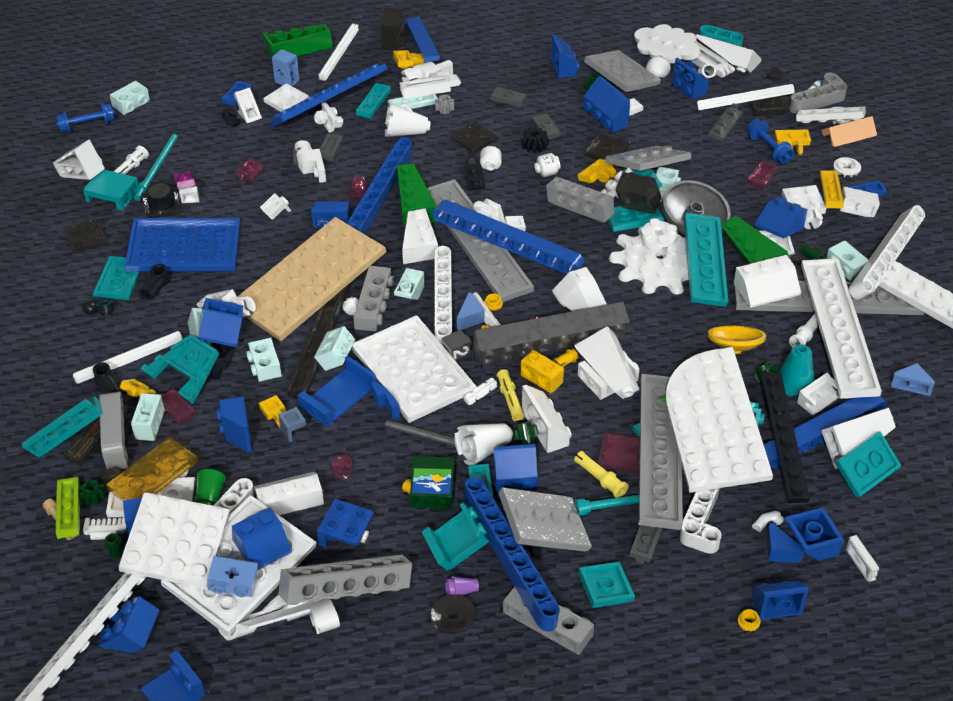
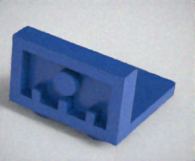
[311,201,349,228]
[317,499,373,547]
[141,650,205,701]

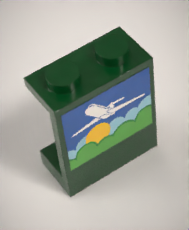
[410,456,455,510]

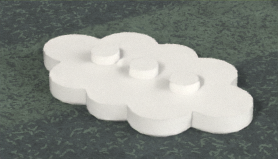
[634,24,700,64]

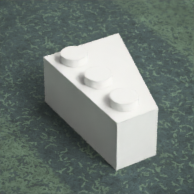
[53,139,105,180]
[402,209,438,264]

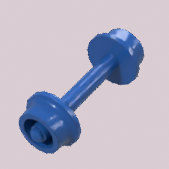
[55,103,115,133]
[747,119,794,164]

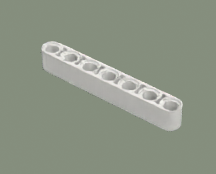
[435,246,452,343]

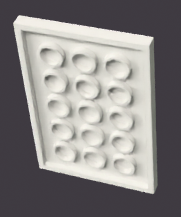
[351,316,476,423]
[161,495,316,636]

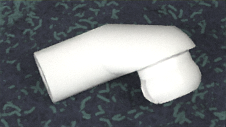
[752,510,784,532]

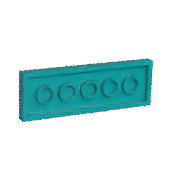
[684,213,728,307]

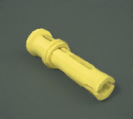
[574,451,629,498]

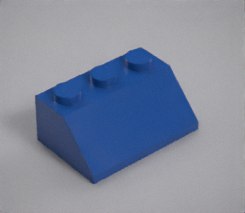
[583,76,630,133]

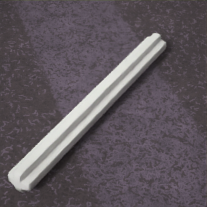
[318,24,359,81]
[697,84,794,110]
[73,331,183,384]

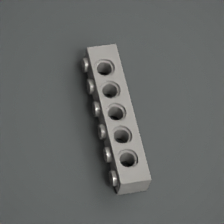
[278,555,412,605]

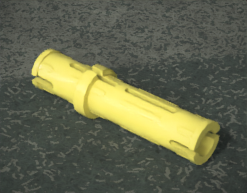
[497,369,524,421]

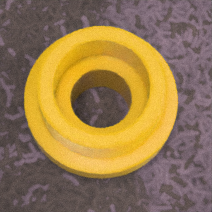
[484,294,503,311]
[738,609,761,631]

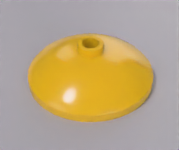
[708,326,766,354]

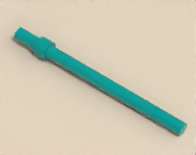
[134,134,178,201]

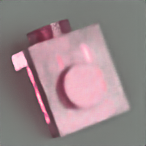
[234,157,264,182]

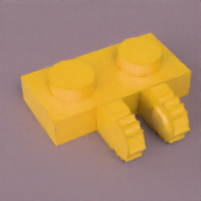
[393,50,424,69]
[774,130,811,154]
[578,159,617,183]

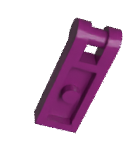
[173,171,195,189]

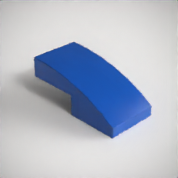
[371,381,400,420]

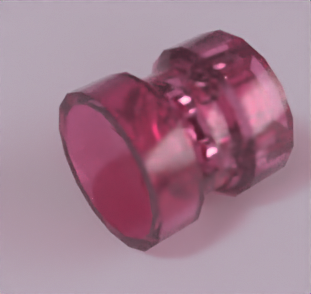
[350,177,368,200]

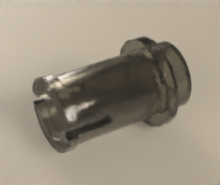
[789,252,803,266]

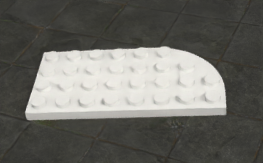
[666,347,773,493]

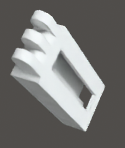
[690,42,735,78]
[400,74,461,99]

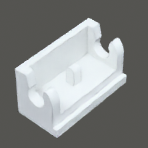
[840,187,880,217]
[797,373,840,415]

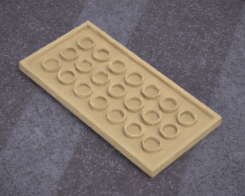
[238,217,386,341]

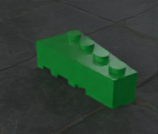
[262,24,333,59]
[397,164,438,225]
[721,215,790,265]

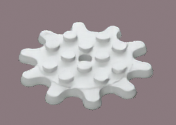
[609,227,689,294]

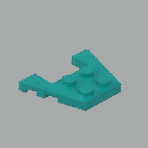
[140,334,219,404]

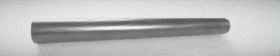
[385,420,456,447]

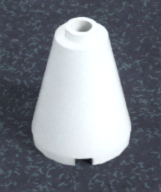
[385,104,430,137]
[454,423,513,465]

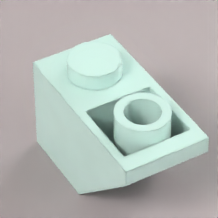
[394,268,424,300]

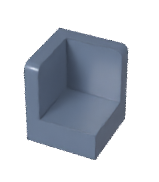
[278,407,306,442]

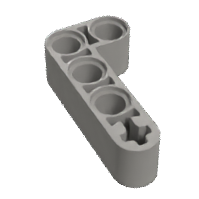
[789,73,847,114]
[100,392,129,470]

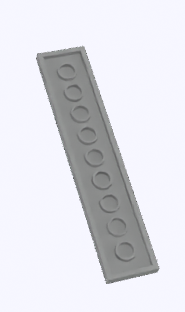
[427,179,534,302]
[733,281,924,315]
[638,374,683,530]

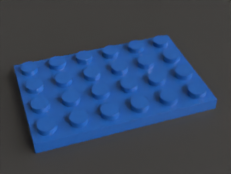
[125,218,241,272]

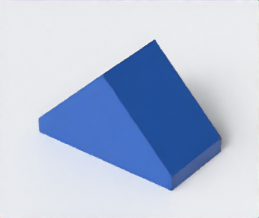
[767,523,804,563]

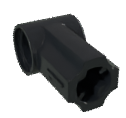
[139,264,170,300]
[92,362,122,394]

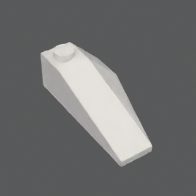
[696,34,762,73]

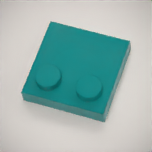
[578,562,635,608]

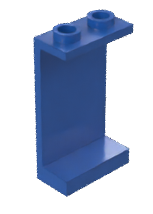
[297,356,376,427]

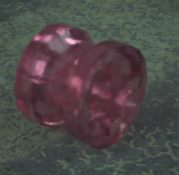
[332,455,353,480]

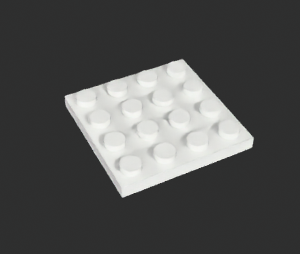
[119,492,229,589]

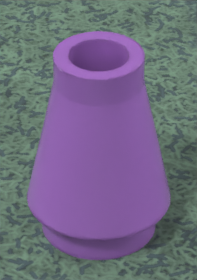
[445,576,479,598]

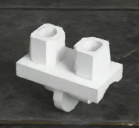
[314,102,343,133]

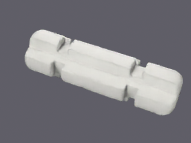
[464,378,497,405]

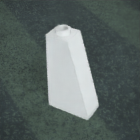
[574,326,639,399]
[821,408,896,469]

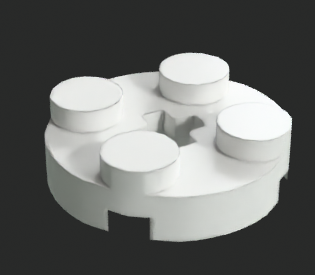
[641,219,677,250]

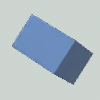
[457,293,484,330]
[891,363,935,396]

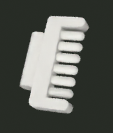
[83,517,127,540]

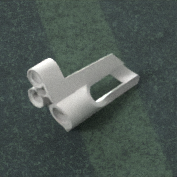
[218,585,340,640]

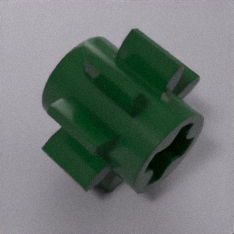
[753,361,778,383]
[512,421,539,444]
[79,480,105,506]

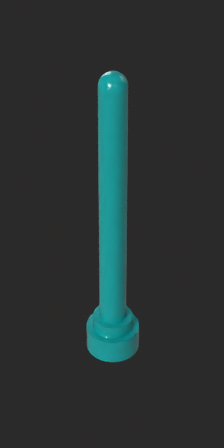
[575,495,639,516]

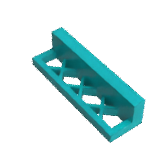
[22,396,102,457]

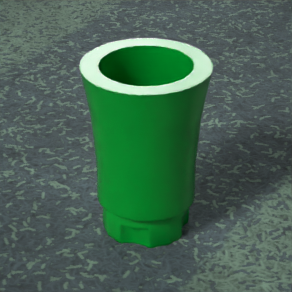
[194,469,226,506]

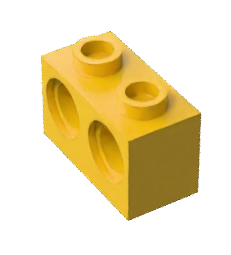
[521,350,564,393]

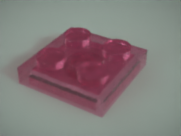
[598,433,640,474]

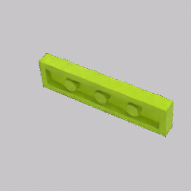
[56,477,80,539]

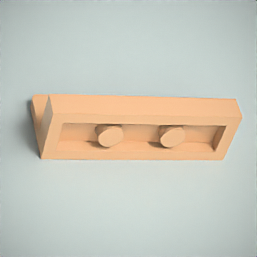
[821,116,877,147]

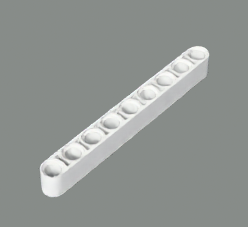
[849,205,925,300]

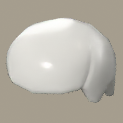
[645,57,671,78]

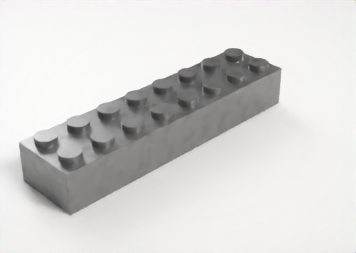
[472,302,630,367]

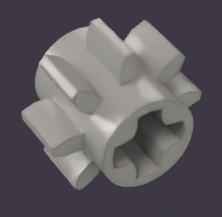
[435,95,454,114]

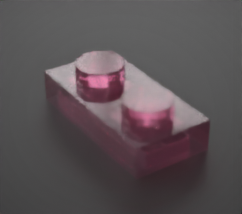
[747,160,778,190]
[161,389,197,426]

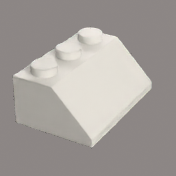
[734,255,801,308]
[522,385,571,453]
[254,472,324,515]

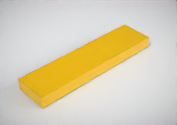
[819,171,844,208]

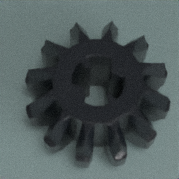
[521,127,549,154]

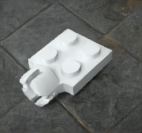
[782,185,827,229]

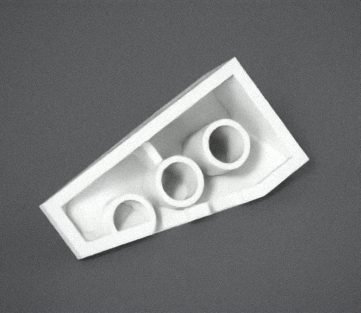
[552,267,607,311]

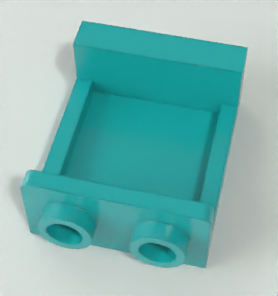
[83,170,139,210]
[422,502,490,571]

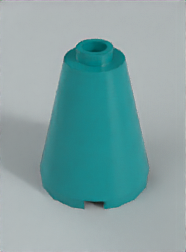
[779,345,815,396]

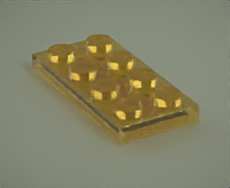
[106,437,198,501]

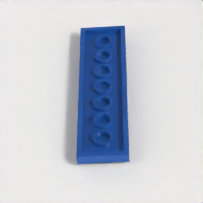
[269,63,387,127]

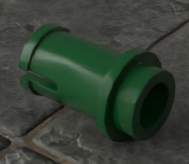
[800,244,824,260]
[104,533,123,558]

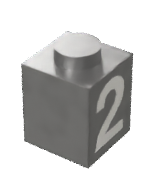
[441,330,472,360]

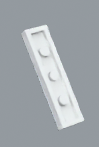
[796,107,866,123]

